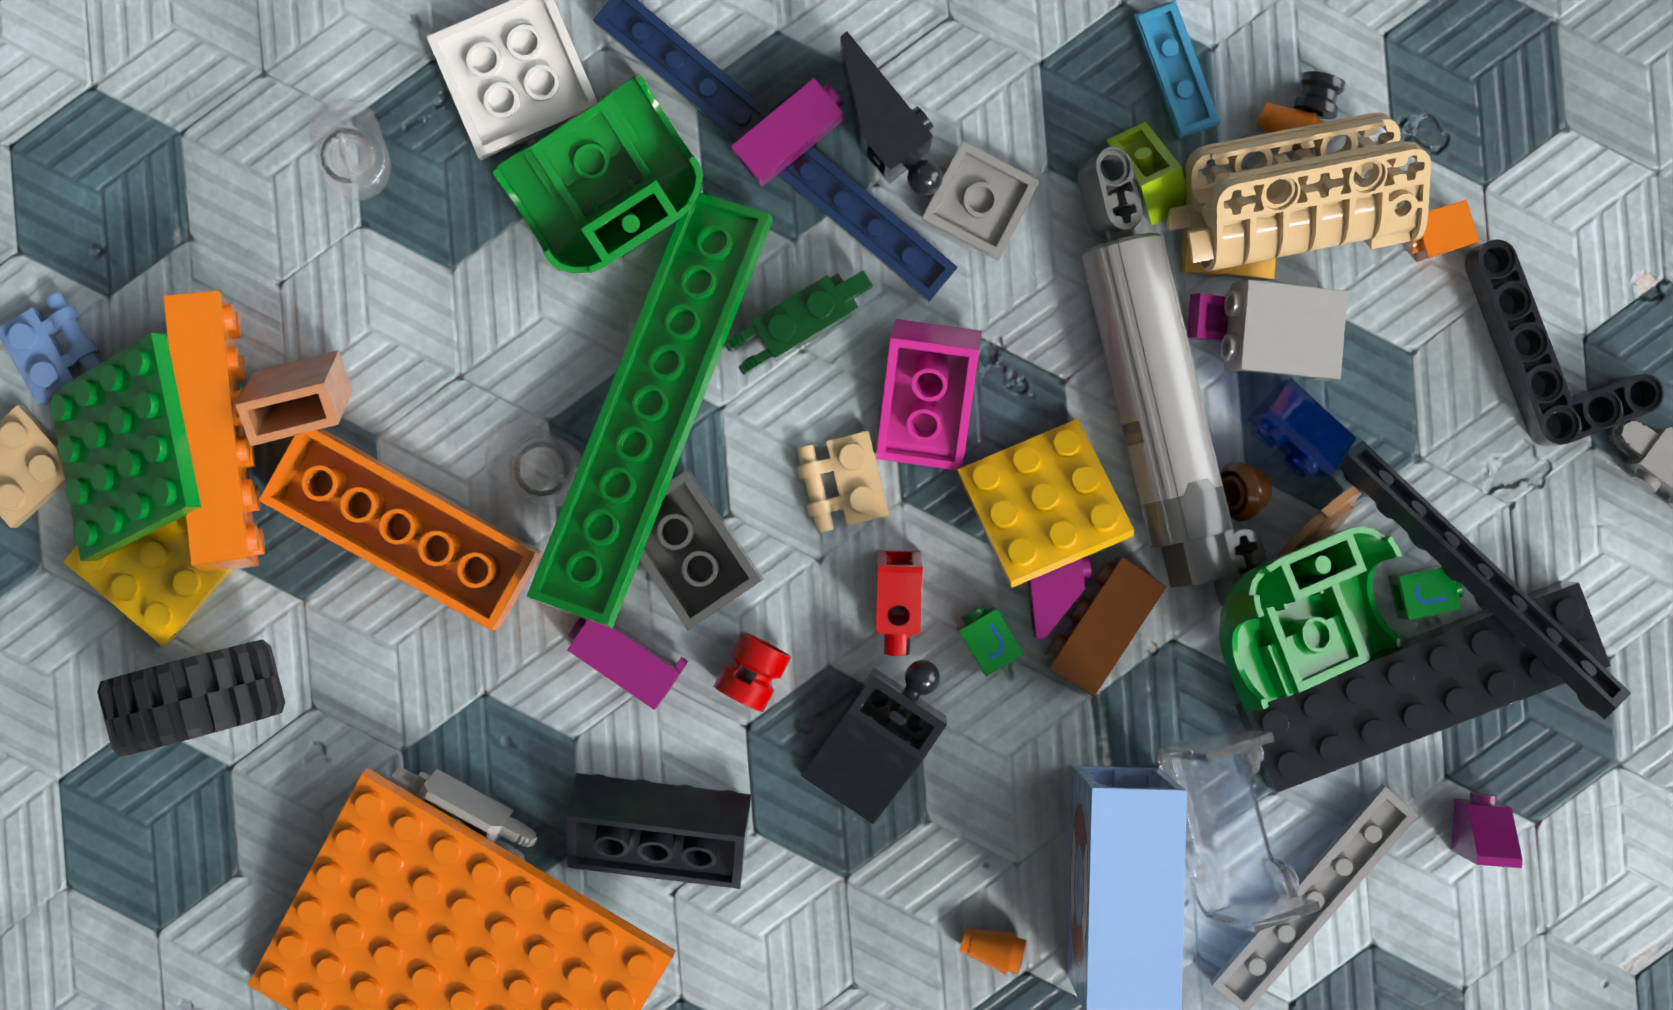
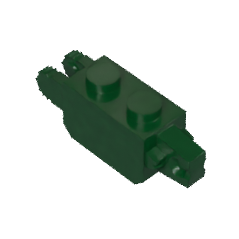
[725,270,873,375]

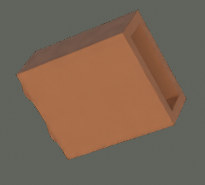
[235,350,352,446]

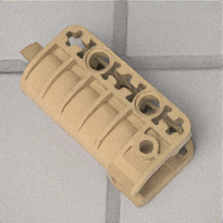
[1167,112,1431,271]

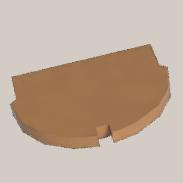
[1277,486,1362,557]

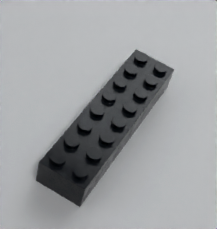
[1235,581,1611,793]

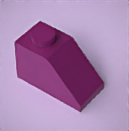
[1027,555,1091,639]
[1451,792,1523,868]

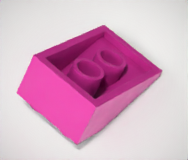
[876,319,982,470]

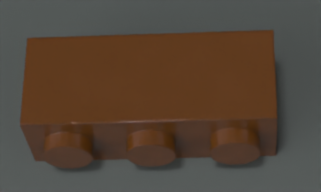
[1045,556,1167,697]

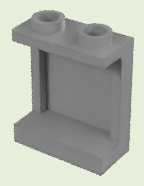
[1221,280,1348,381]

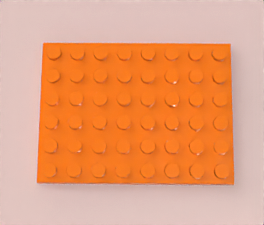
[248,768,676,1010]

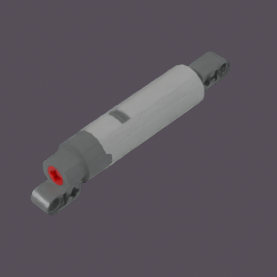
[1077,147,1267,606]

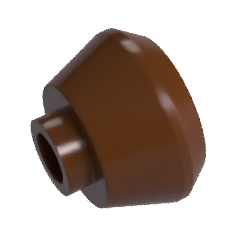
[1220,462,1272,522]

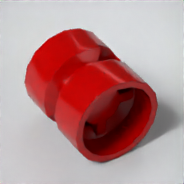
[713,631,792,712]

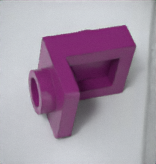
[1187,293,1228,343]

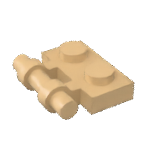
[797,431,890,533]

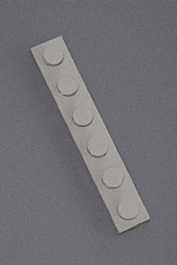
[1209,784,1419,1010]

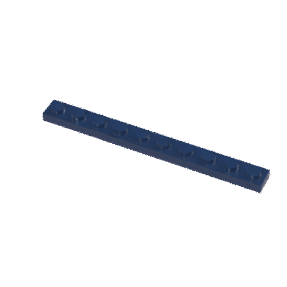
[593,0,958,302]

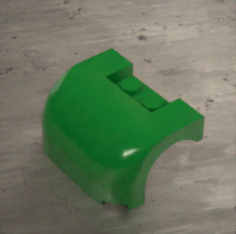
[492,73,703,274]
[1219,525,1403,712]

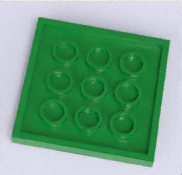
[49,333,201,561]

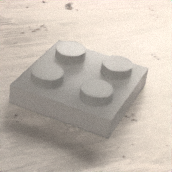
[921,140,1040,261]

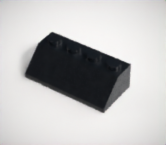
[567,773,751,889]

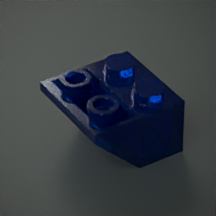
[1247,378,1357,478]

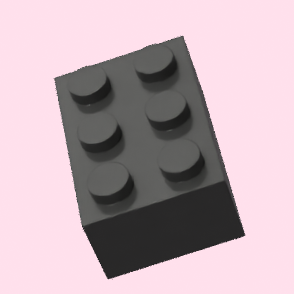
[640,470,764,631]

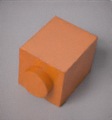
[1404,199,1480,262]

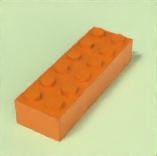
[163,290,265,572]
[259,429,543,631]

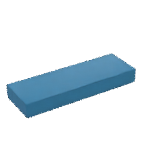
[1132,0,1221,140]

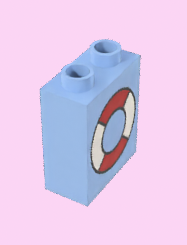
[1067,765,1187,1010]

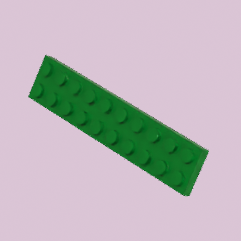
[526,193,773,629]

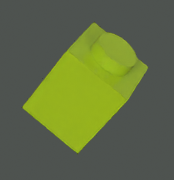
[1106,121,1186,226]

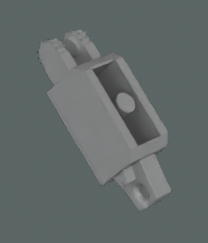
[1607,420,1673,509]
[389,767,537,861]

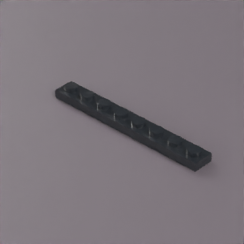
[1334,441,1631,720]

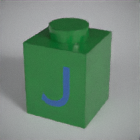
[1388,564,1463,620]
[957,604,1024,677]

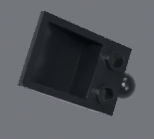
[840,31,943,196]
[801,660,947,824]

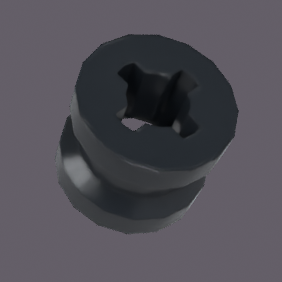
[1293,71,1346,119]

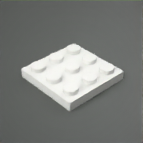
[427,0,598,160]

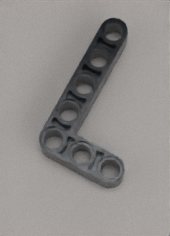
[1465,239,1664,446]

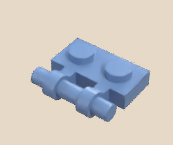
[0,292,101,406]

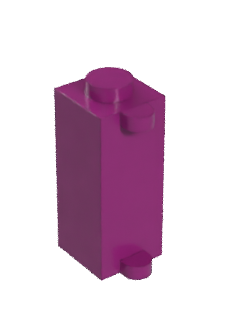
[731,78,844,188]
[567,617,689,710]

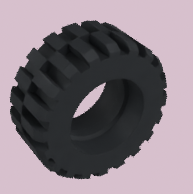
[97,639,286,757]

